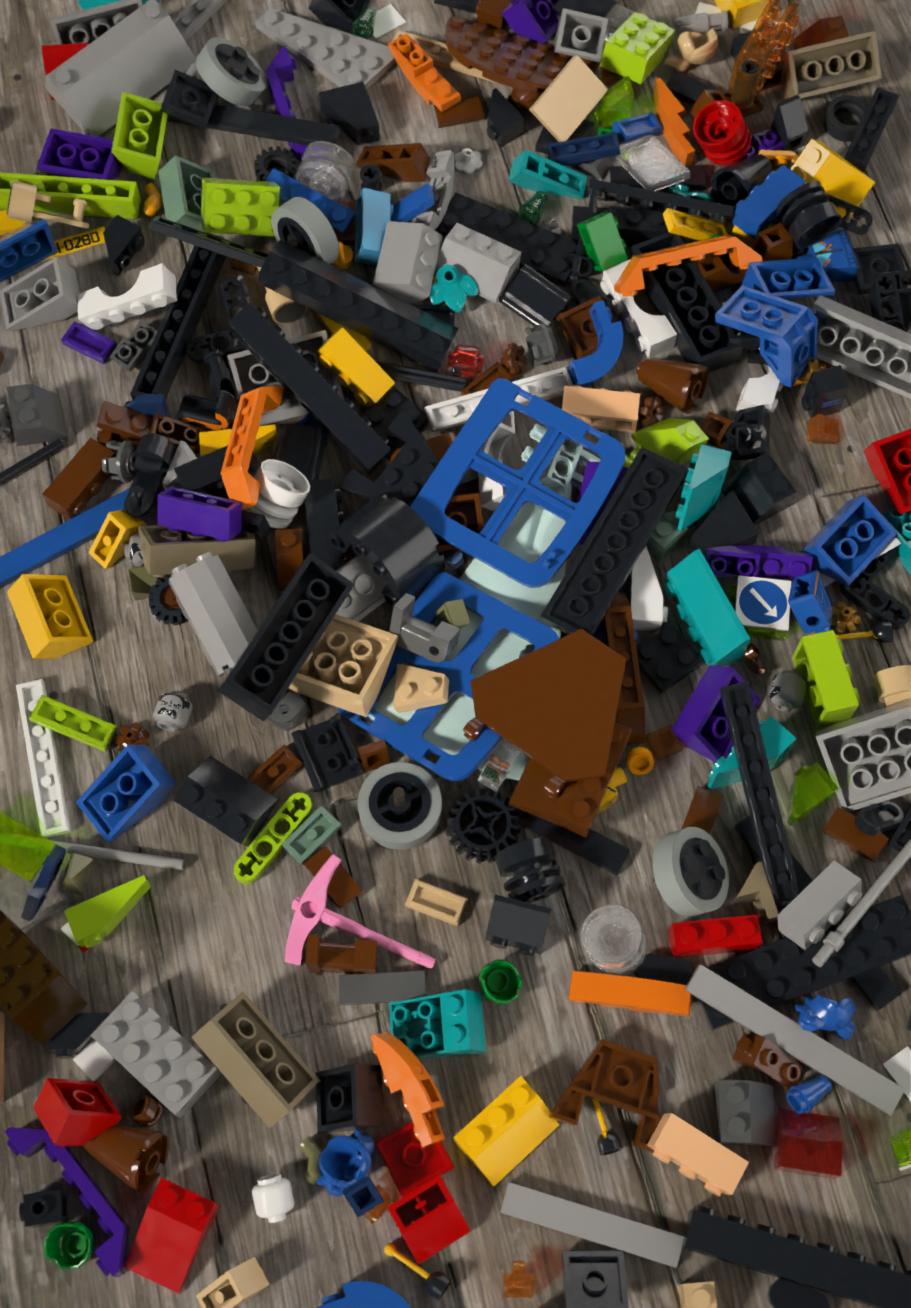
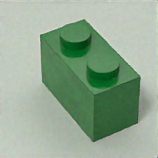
[577,212,628,271]

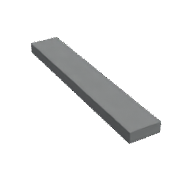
[500,1182,684,1268]

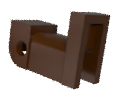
[305,934,378,974]

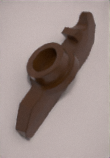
[742,643,766,675]

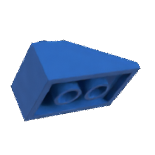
[76,744,178,843]

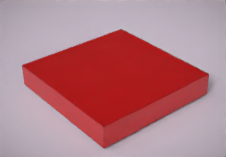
[374,1121,455,1197]

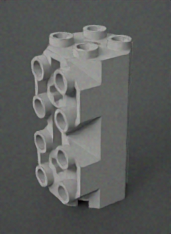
[169,552,257,678]

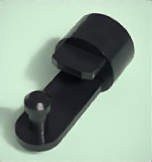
[124,433,177,517]

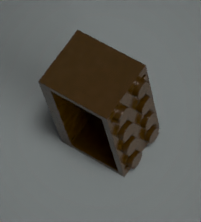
[0,909,88,1046]

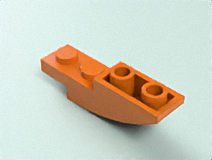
[388,33,461,112]
[370,1032,446,1147]

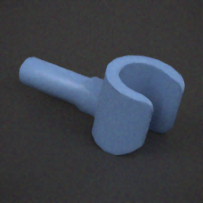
[446,549,464,569]

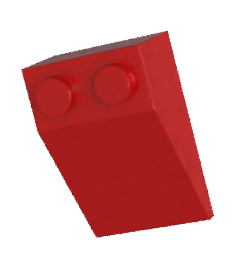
[864,429,911,515]
[124,1177,221,1294]

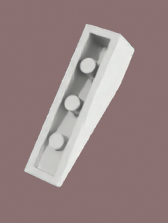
[629,546,668,631]

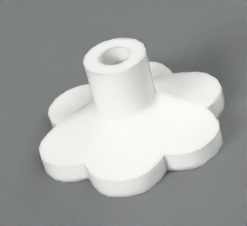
[454,148,482,174]

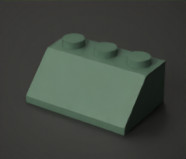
[158,155,214,232]

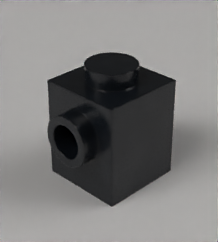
[19,1190,68,1228]

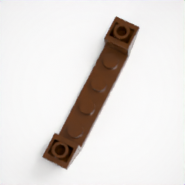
[603,592,645,745]

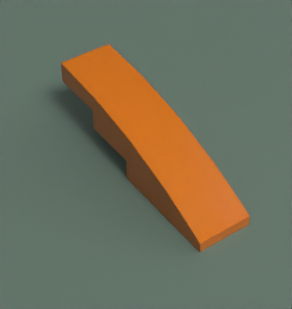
[653,77,695,165]
[569,971,692,1016]

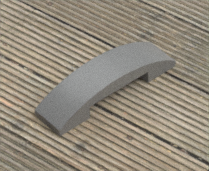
[412,150,454,230]

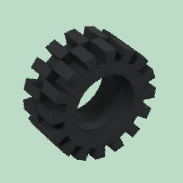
[254,146,298,181]

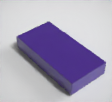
[61,321,117,364]

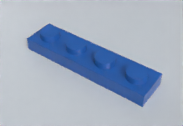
[265,168,356,236]

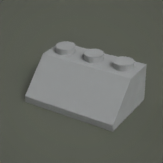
[373,221,443,305]
[434,223,521,303]

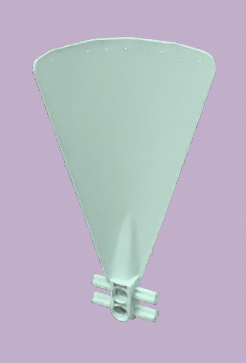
[363,424,601,781]

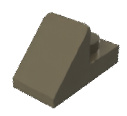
[734,862,778,925]

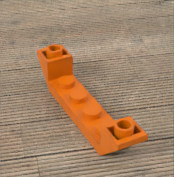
[613,235,762,297]
[221,385,284,510]

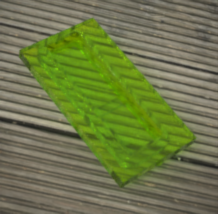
[0,812,57,883]

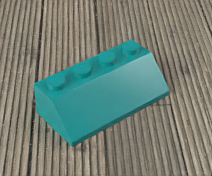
[664,549,750,667]

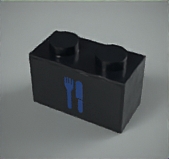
[801,365,850,419]

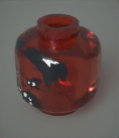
[447,344,484,379]

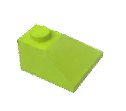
[630,418,709,465]

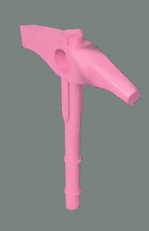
[285,854,436,970]

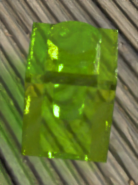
[595,76,634,129]
[787,762,838,827]

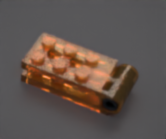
[728,0,800,108]

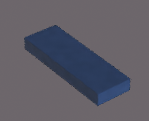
[546,131,620,166]

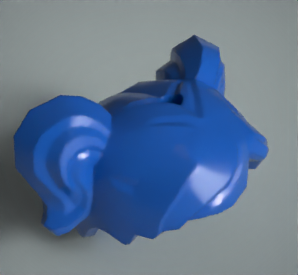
[795,995,856,1041]
[316,1129,374,1196]

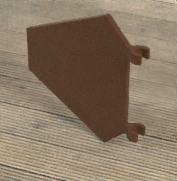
[463,629,626,800]

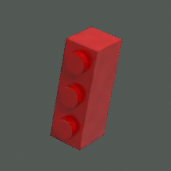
[668,915,762,958]

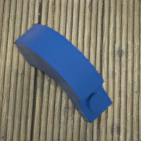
[568,300,623,388]
[316,1281,411,1308]

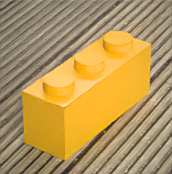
[315,327,395,408]

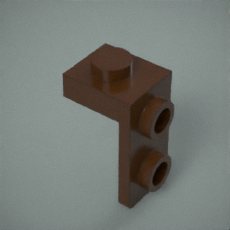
[732,1033,805,1090]

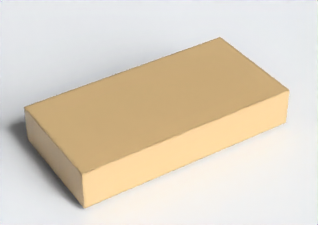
[405,879,468,927]

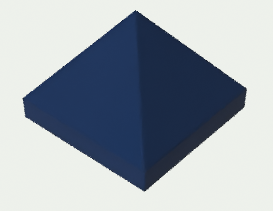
[342,1175,384,1218]

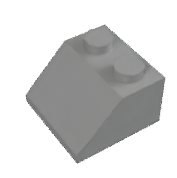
[555,8,608,62]

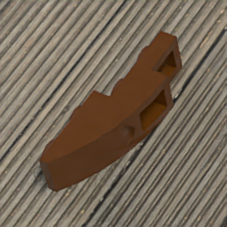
[96,401,204,454]

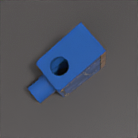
[788,570,833,634]

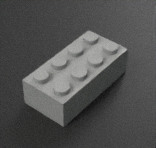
[90,991,221,1119]

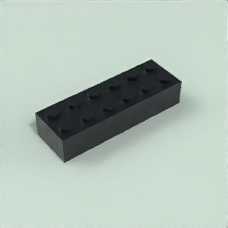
[630,232,743,373]
[217,554,355,722]

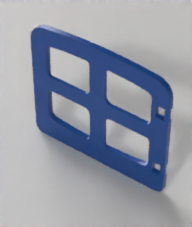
[410,378,625,588]
[337,572,559,781]

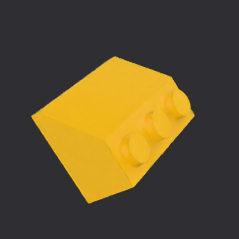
[7,574,93,659]
[454,1076,559,1187]

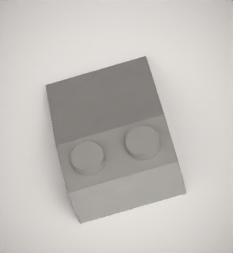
[0,256,80,332]

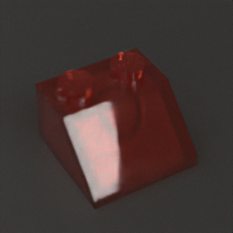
[774,1108,843,1179]

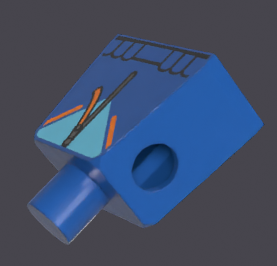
[796,229,859,282]

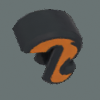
[177,390,238,431]

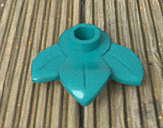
[669,183,712,202]
[429,265,478,313]

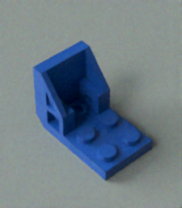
[715,285,818,387]

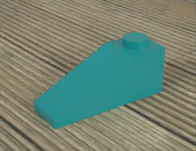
[508,149,588,199]

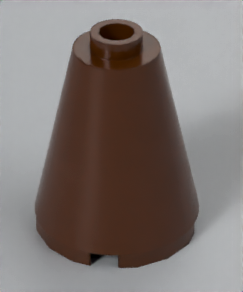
[636,357,709,414]
[84,1124,170,1192]

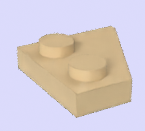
[393,664,449,713]

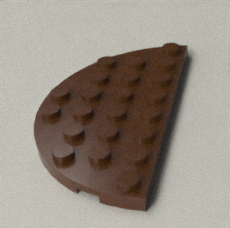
[445,16,620,92]

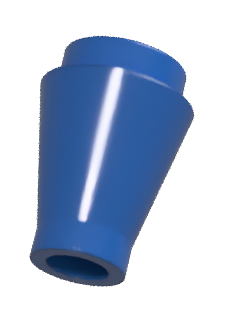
[787,1074,832,1114]

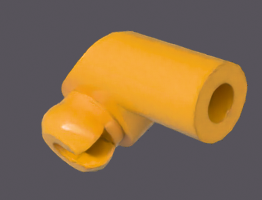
[143,183,163,217]

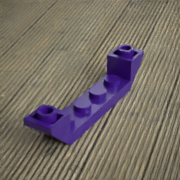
[266,47,329,171]
[4,1127,130,1277]

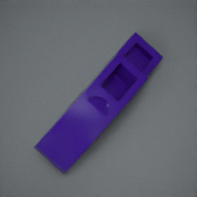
[705,545,813,580]

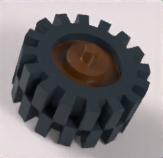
[149,576,187,626]

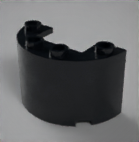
[327,494,445,607]

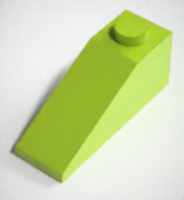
[64,875,151,948]

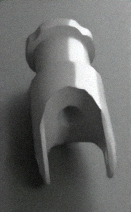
[674,10,728,36]

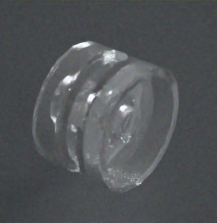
[295,141,355,201]

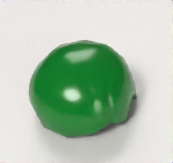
[478,959,523,1005]
[43,1221,95,1270]

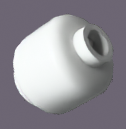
[252,1174,295,1223]

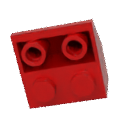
[387,1174,471,1265]

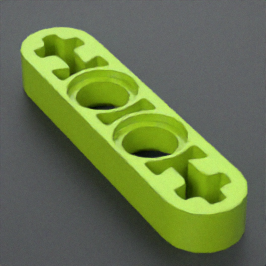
[233,792,313,885]

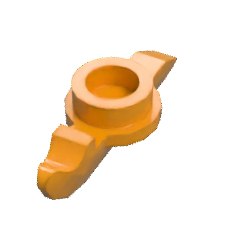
[759,150,799,166]

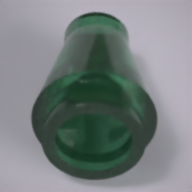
[352,6,377,39]
[518,191,548,224]

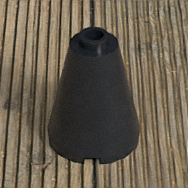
[710,154,772,210]

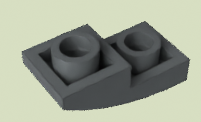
[109,321,157,371]

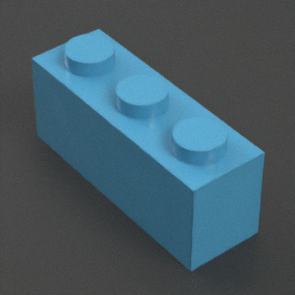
[355,188,393,267]

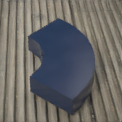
[123,394,168,417]
[21,845,66,921]

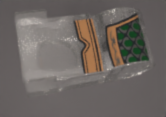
[477,738,521,792]

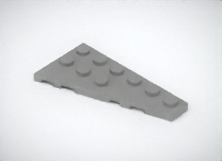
[255,8,397,90]

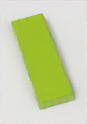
[29,695,117,752]

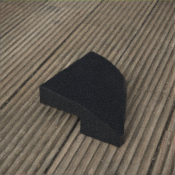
[719,405,771,460]

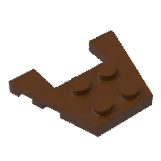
[549,1039,660,1153]

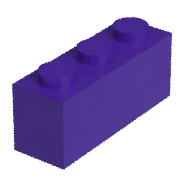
[158,486,242,542]

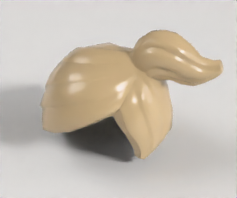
[664,28,718,73]

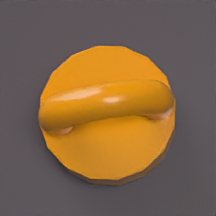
[331,242,354,270]
[626,747,654,775]

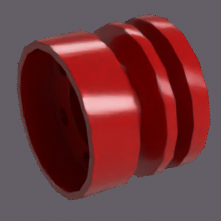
[693,100,752,166]

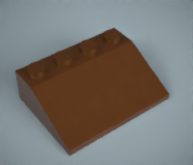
[509,722,632,838]

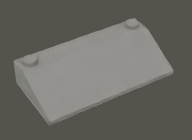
[46,0,196,137]

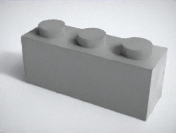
[777,861,862,950]

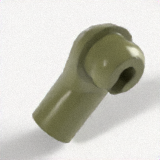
[299,1136,323,1185]

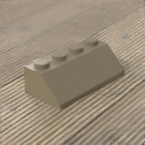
[781,30,882,99]
[138,525,255,578]
[191,991,320,1128]

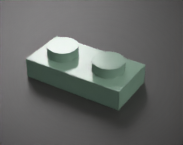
[281,806,342,866]

